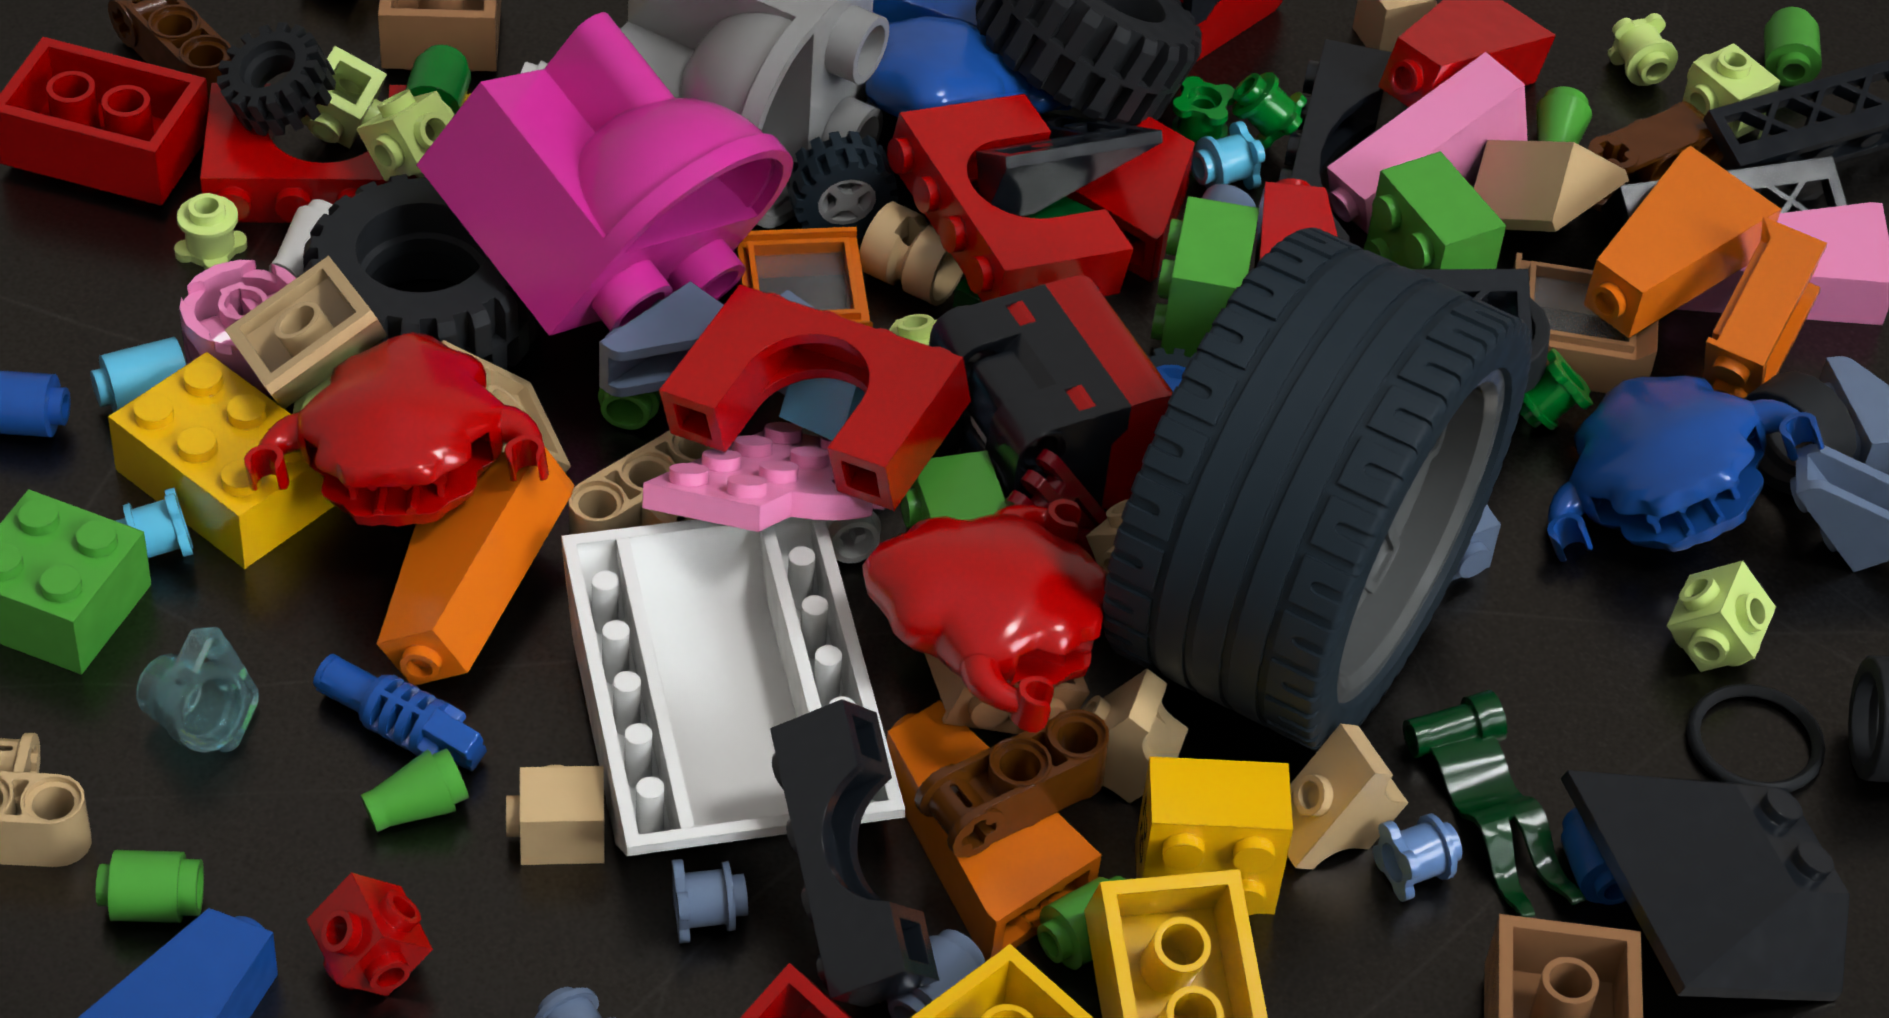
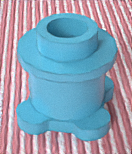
[1191,121,1265,190]
[115,487,193,563]

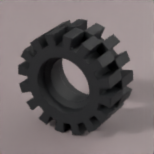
[217,22,336,136]

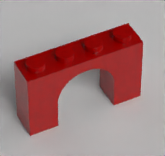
[200,83,416,223]
[887,94,1134,302]
[659,284,971,511]

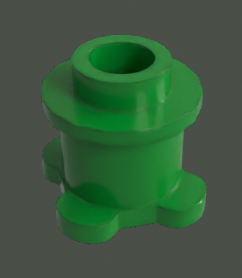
[1232,72,1307,149]
[1172,76,1235,151]
[1520,348,1593,430]

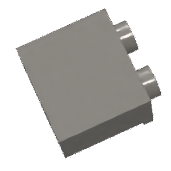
[620,0,889,228]

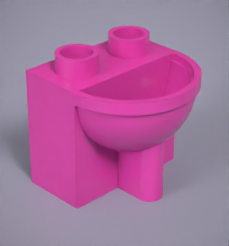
[416,12,793,336]

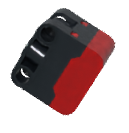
[929,275,1173,512]

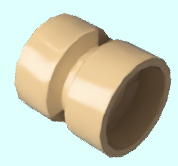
[859,201,963,306]

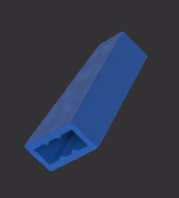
[78,908,278,1018]

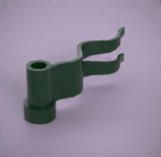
[1403,690,1586,918]

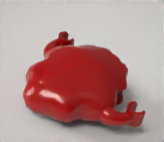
[244,332,549,527]
[862,499,1108,733]

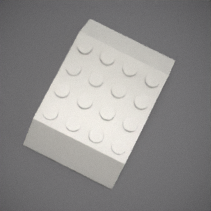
[561,517,905,856]

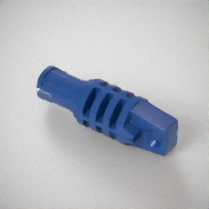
[313,654,487,771]

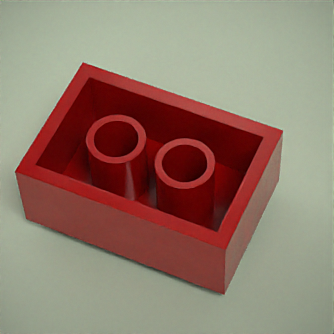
[0,37,209,206]

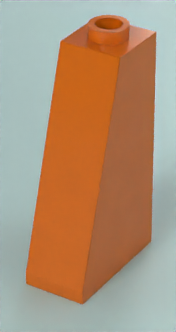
[1583,146,1781,338]
[377,446,574,686]
[887,700,1102,961]

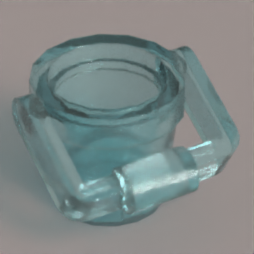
[136,627,259,753]

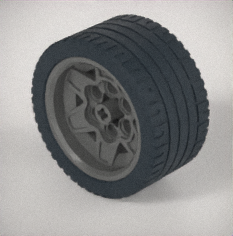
[1102,228,1532,752]

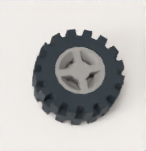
[786,131,899,239]

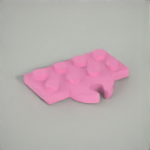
[642,422,885,532]

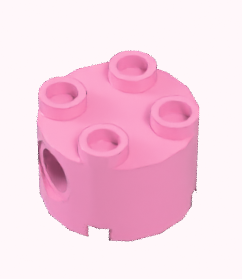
[179,260,296,397]

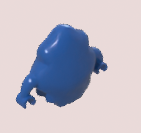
[866,16,1072,118]
[1547,376,1825,562]

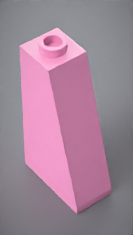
[1327,52,1528,234]
[1677,202,1889,326]

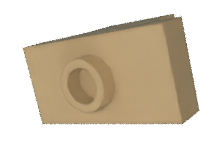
[1081,668,1188,803]
[1288,723,1408,870]

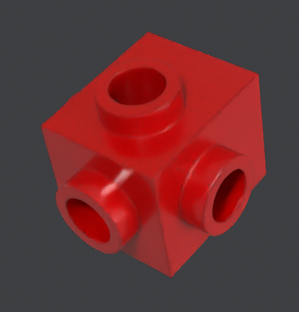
[306,872,433,997]

